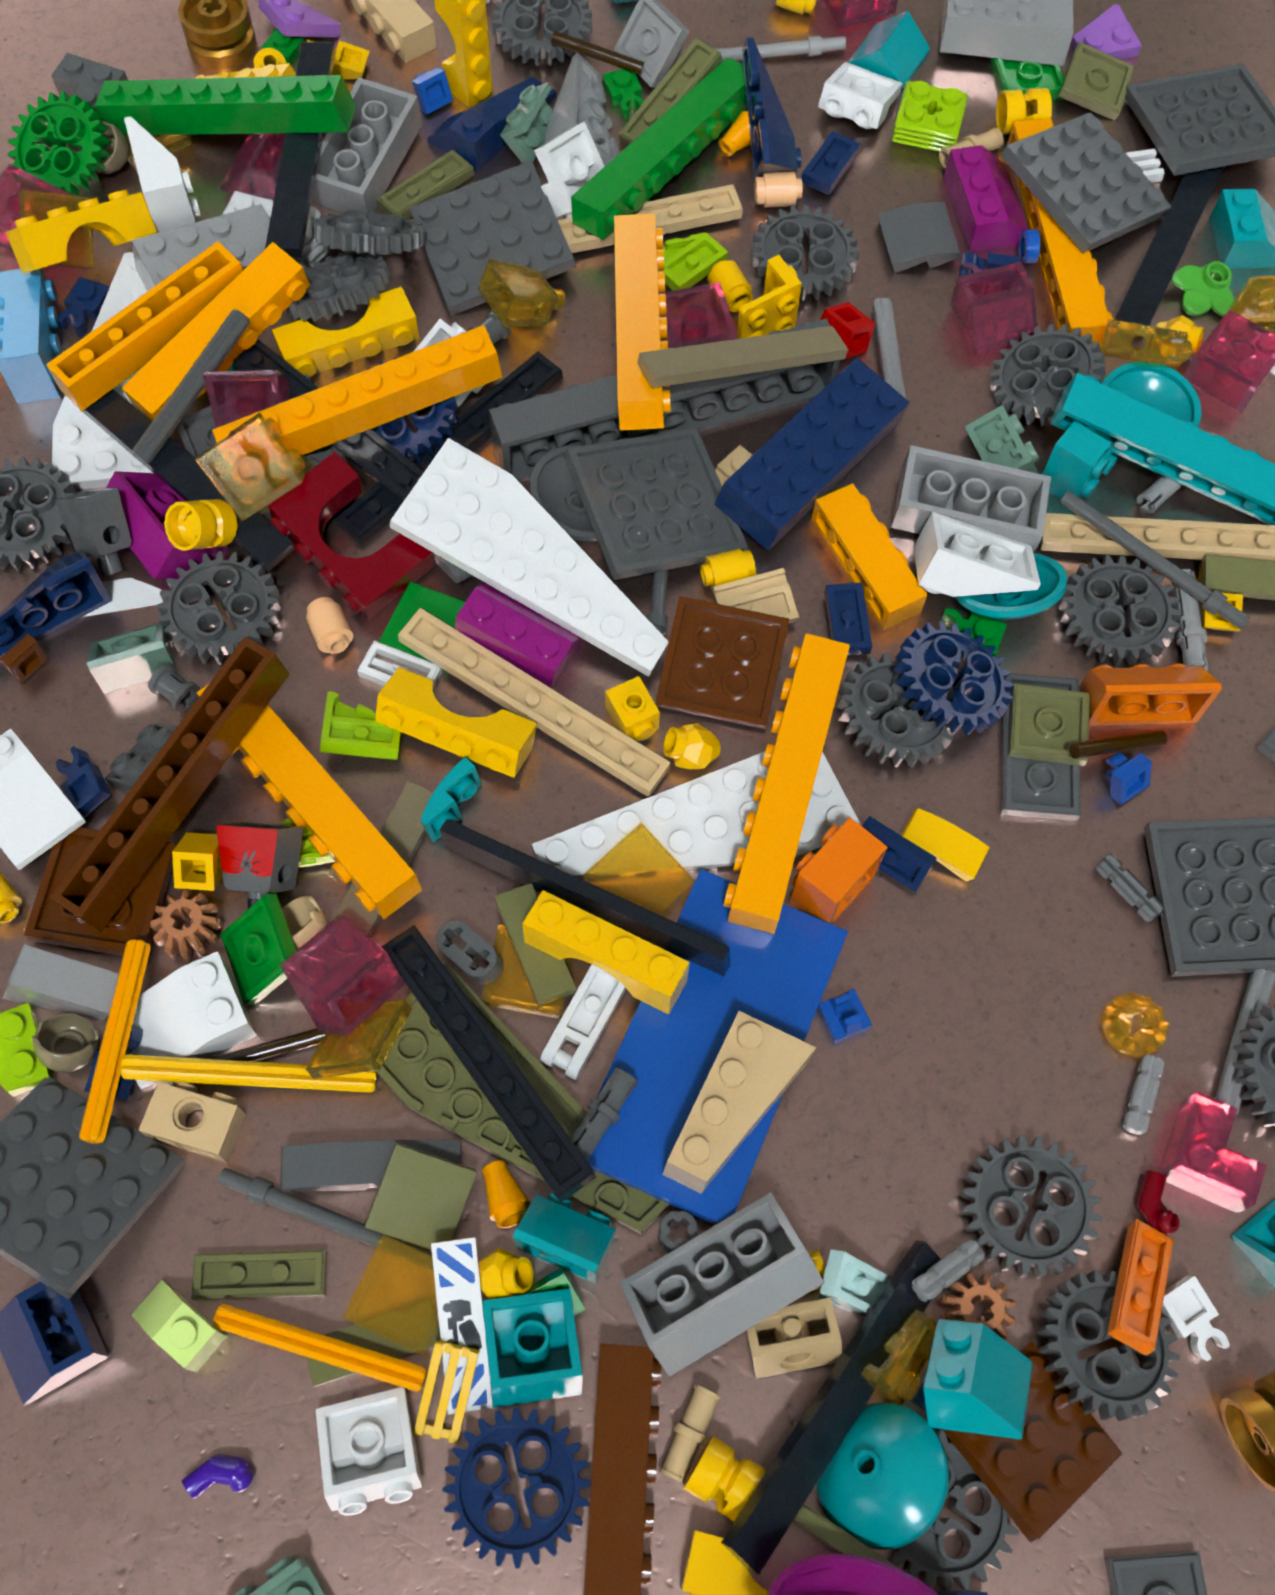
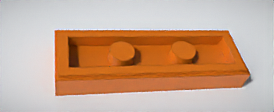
[1107,1219,1174,1356]

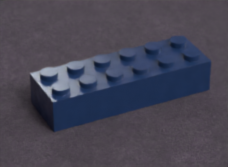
[714,358,910,551]

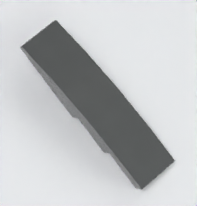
[280,1139,461,1191]

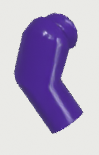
[182,1454,253,1499]

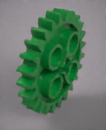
[7,91,110,204]

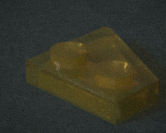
[861,1309,937,1406]

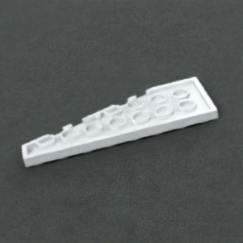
[52,252,153,490]
[390,438,669,677]
[531,751,861,880]

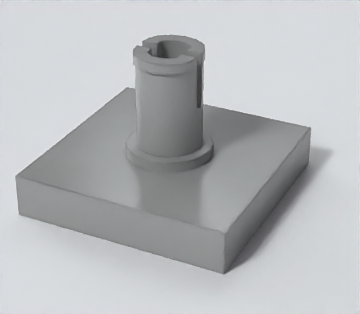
[613,0,690,88]

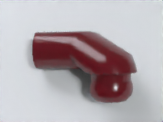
[1137,1170,1180,1235]

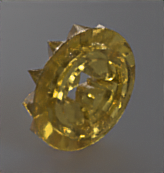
[1102,991,1170,1057]

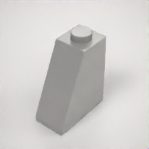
[2,945,119,1020]

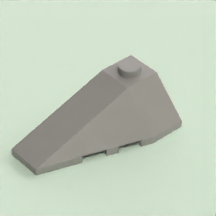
[545,52,619,166]

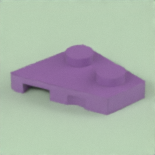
[258,0,341,37]
[1070,4,1142,60]

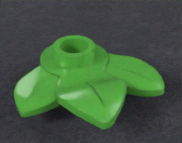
[1171,261,1234,317]

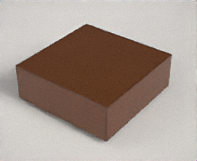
[0,634,49,684]

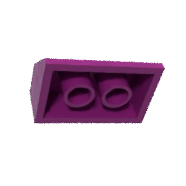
[943,145,1029,253]
[106,471,230,579]
[455,582,583,689]

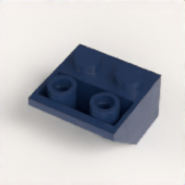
[0,1282,109,1405]

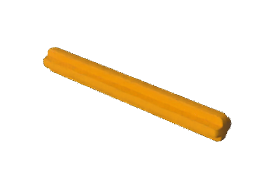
[79,939,151,1144]
[212,1304,427,1392]

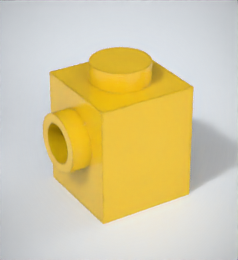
[605,676,660,741]
[172,832,223,891]

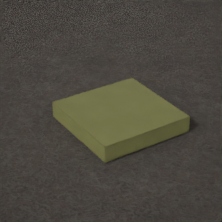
[1058,42,1135,121]
[1008,683,1090,766]
[364,1142,477,1250]

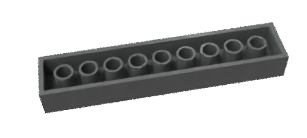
[489,319,840,482]

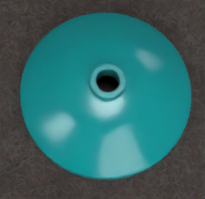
[1102,361,1201,428]
[956,553,1067,620]
[817,1402,949,1550]

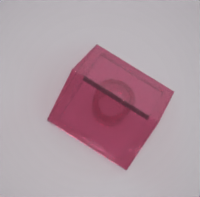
[203,370,290,428]

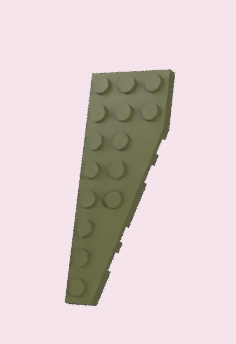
[352,963,670,1234]

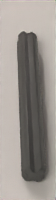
[132,309,250,463]

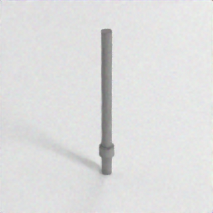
[670,35,846,68]

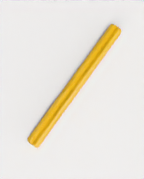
[120,1054,377,1093]

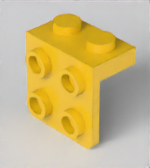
[737,255,802,339]

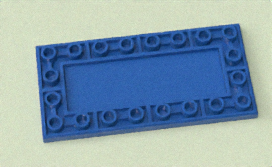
[588,869,848,1225]

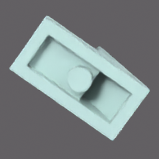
[819,1250,892,1316]

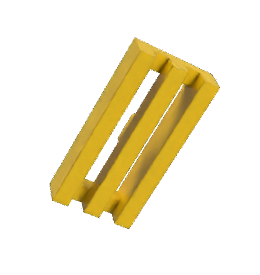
[413,1340,480,1444]

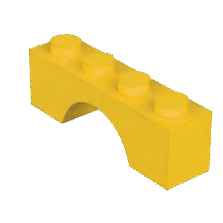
[434,0,493,108]
[6,189,157,274]
[271,286,420,377]
[375,667,537,778]
[522,890,690,1015]
[680,1530,769,1595]

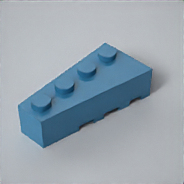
[0,269,62,404]

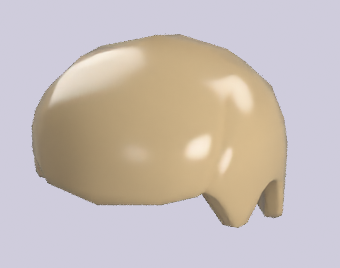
[282,896,328,957]

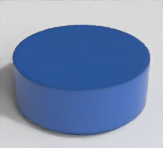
[1018,229,1040,264]

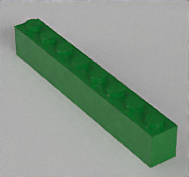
[571,58,747,240]
[94,75,356,135]

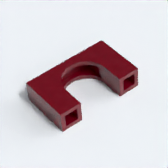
[267,451,435,621]

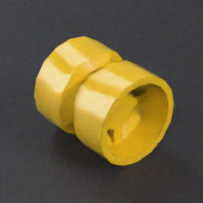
[996,88,1052,135]
[164,499,237,551]
[683,1435,767,1522]

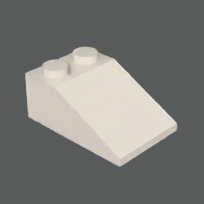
[124,116,201,233]
[913,512,1041,597]
[0,728,86,870]
[131,951,257,1089]

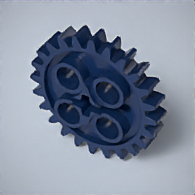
[367,358,458,463]
[894,621,1014,735]
[442,1407,591,1568]

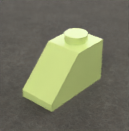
[131,1279,227,1372]

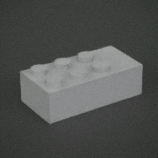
[940,0,1074,66]
[311,77,422,212]
[131,204,270,291]
[890,445,1051,553]
[620,1192,824,1377]

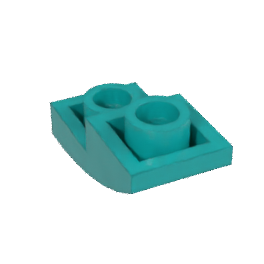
[420,757,482,843]

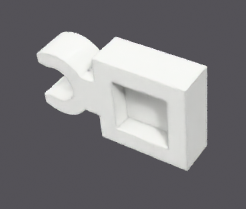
[1162,1274,1230,1361]

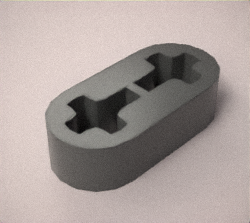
[436,920,504,984]

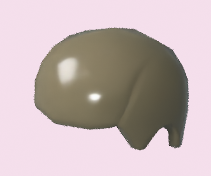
[80,121,130,174]
[32,1013,100,1072]

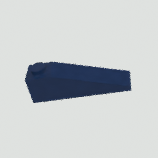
[742,37,802,181]
[427,77,557,172]
[0,550,112,658]

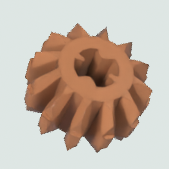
[150,889,222,960]
[940,1272,1016,1340]

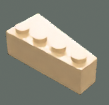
[662,1011,816,1194]

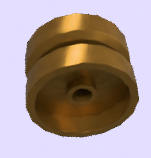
[178,0,257,70]
[1220,1370,1275,1493]

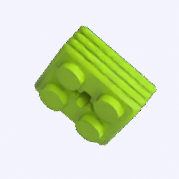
[892,81,968,152]

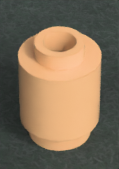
[754,171,802,208]
[306,597,353,654]

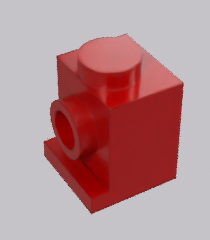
[820,302,876,360]

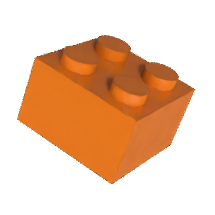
[790,817,888,924]

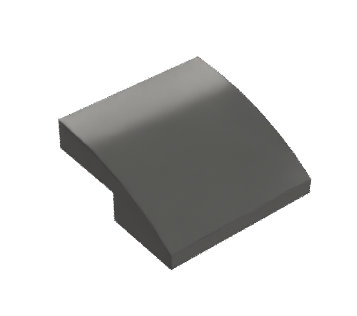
[877,202,962,273]

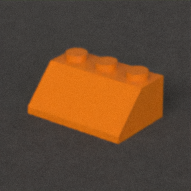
[1080,664,1222,726]

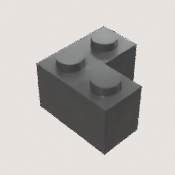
[52,53,128,121]

